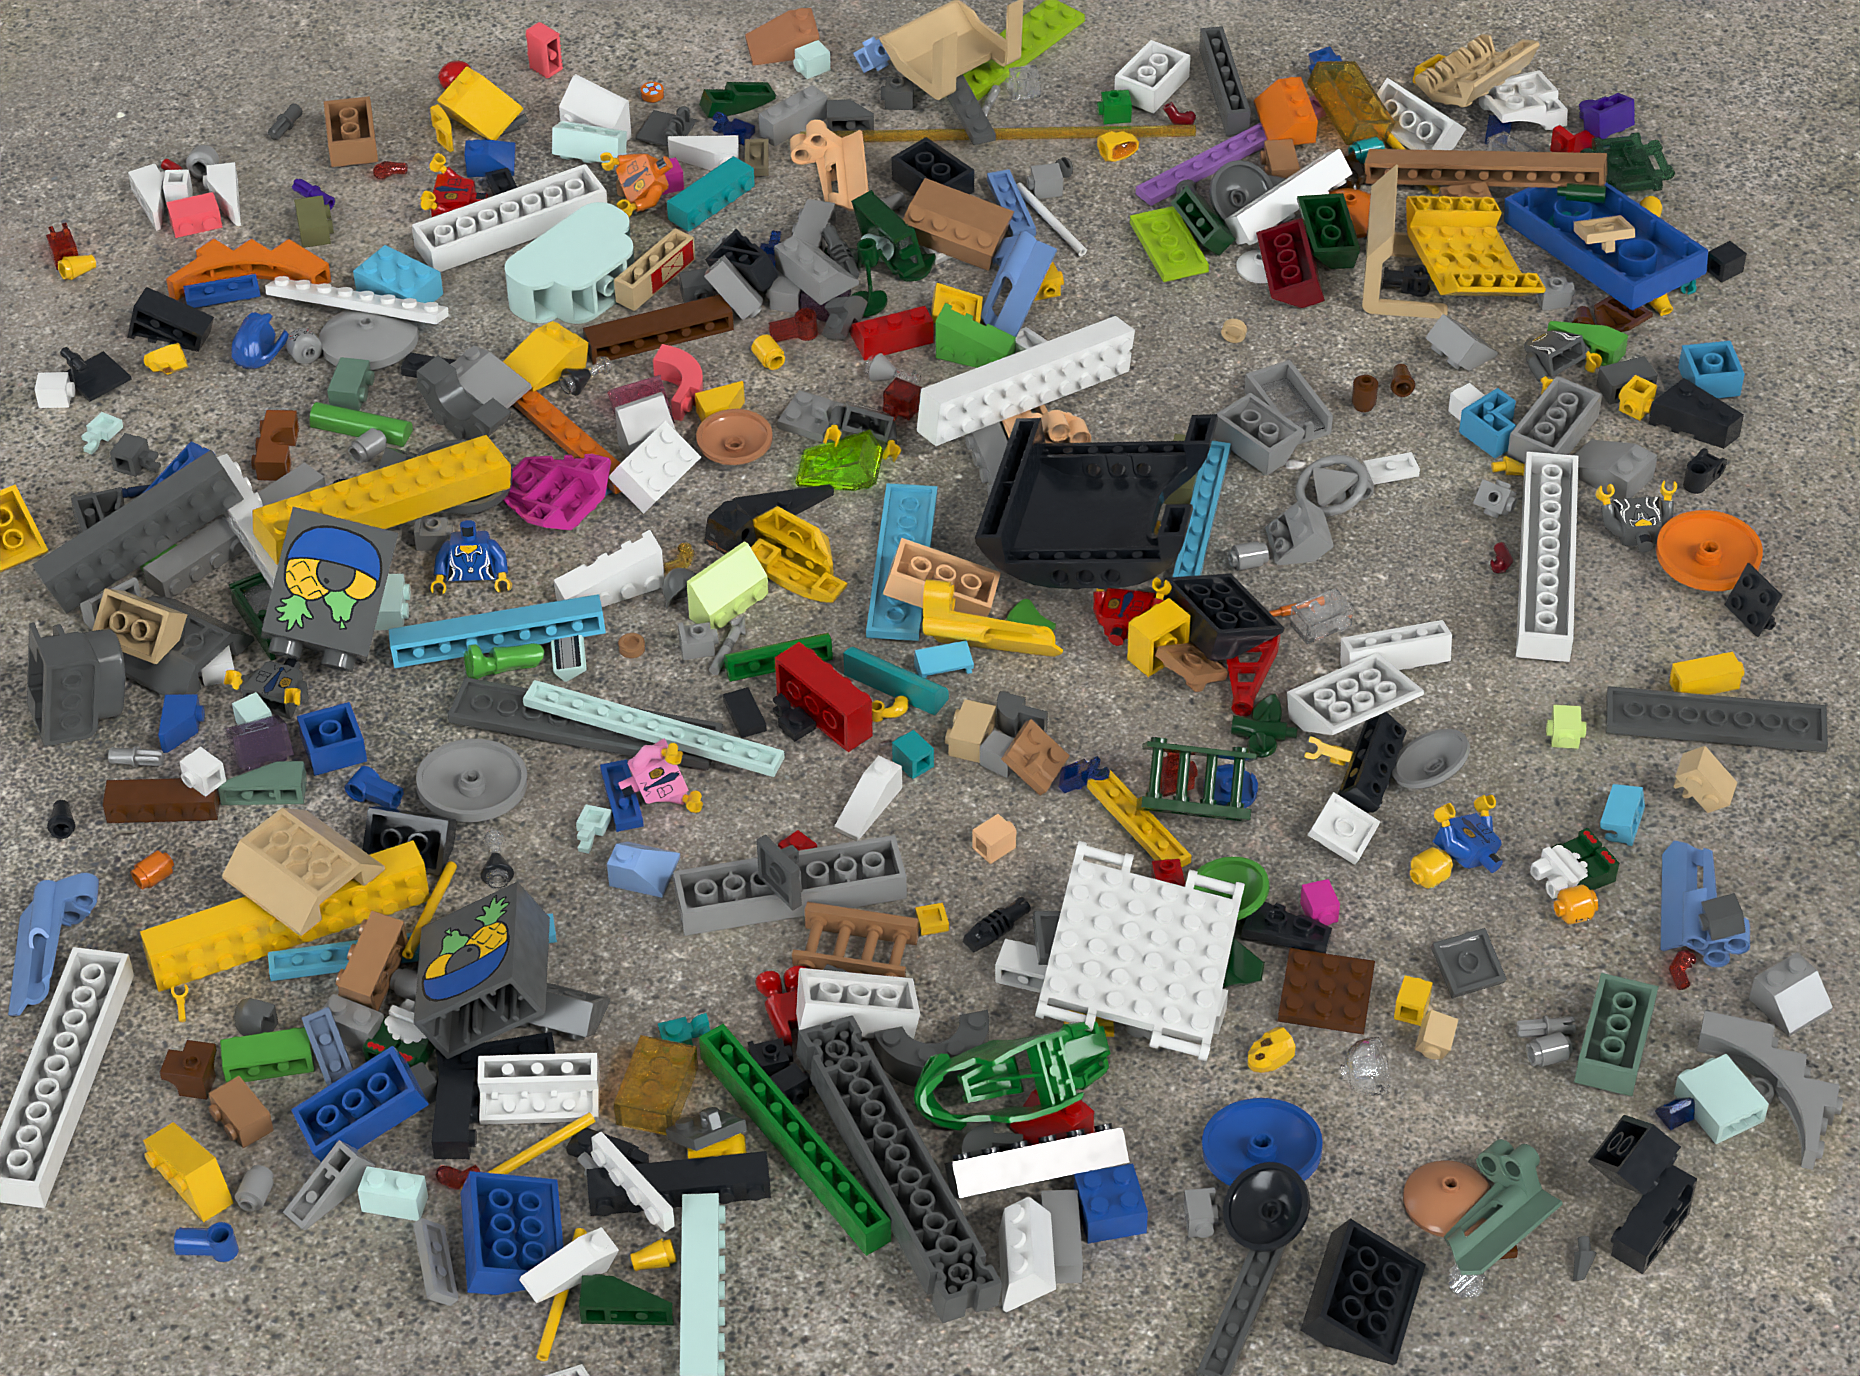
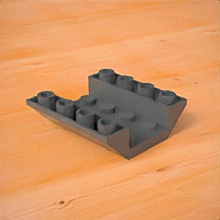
[123,595,255,696]

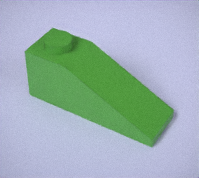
[1547,321,1628,366]

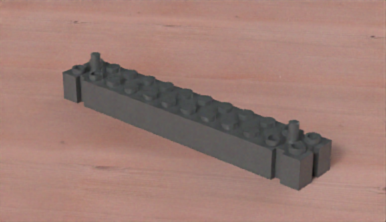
[796,1015,1002,1323]

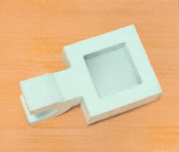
[82,412,123,454]
[576,804,612,854]

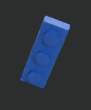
[183,274,261,308]
[600,759,644,832]

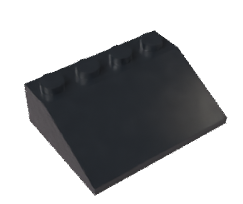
[1162,573,1285,661]
[1300,1218,1426,1365]

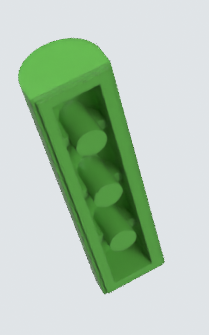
[309,402,413,447]

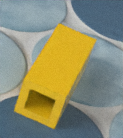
[1669,652,1745,695]

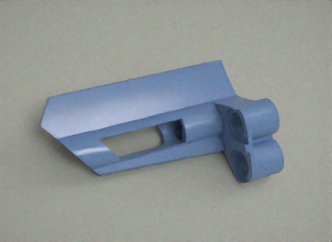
[981,231,1057,337]
[1660,840,1750,967]

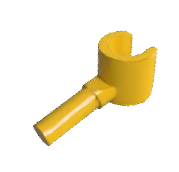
[171,984,188,1022]

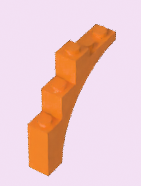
[166,239,332,300]

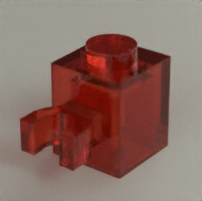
[46,223,78,271]
[882,377,922,422]
[1160,752,1198,797]

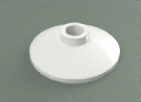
[1236,250,1268,283]

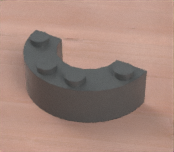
[416,355,511,440]
[874,1009,989,1089]

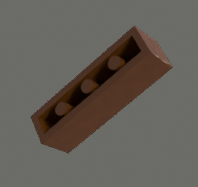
[103,778,220,823]

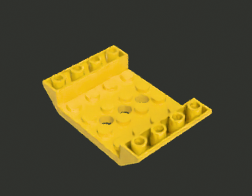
[1406,195,1546,296]

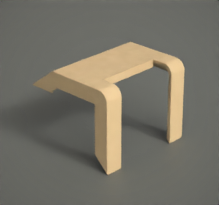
[879,0,1023,100]
[1362,164,1448,319]

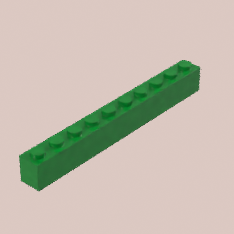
[699,1023,891,1256]

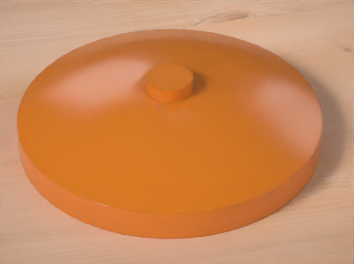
[1656,510,1763,591]

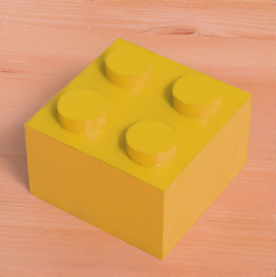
[1127,598,1190,677]

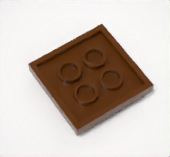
[1277,948,1375,1035]

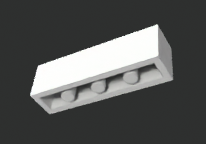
[1340,620,1452,670]

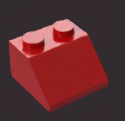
[1010,1089,1094,1146]

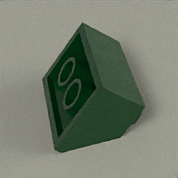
[1297,193,1361,269]

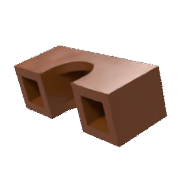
[251,410,300,481]

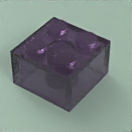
[224,714,294,771]

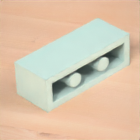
[552,121,627,166]

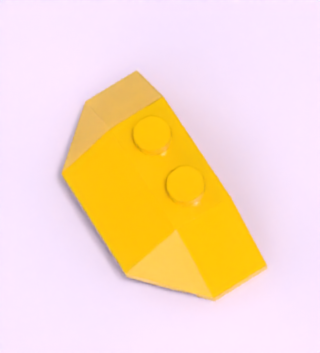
[752,506,834,576]

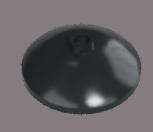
[1223,1162,1310,1252]

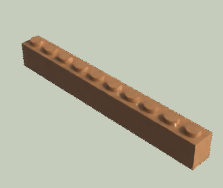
[1365,149,1607,188]

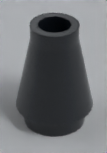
[47,800,76,839]

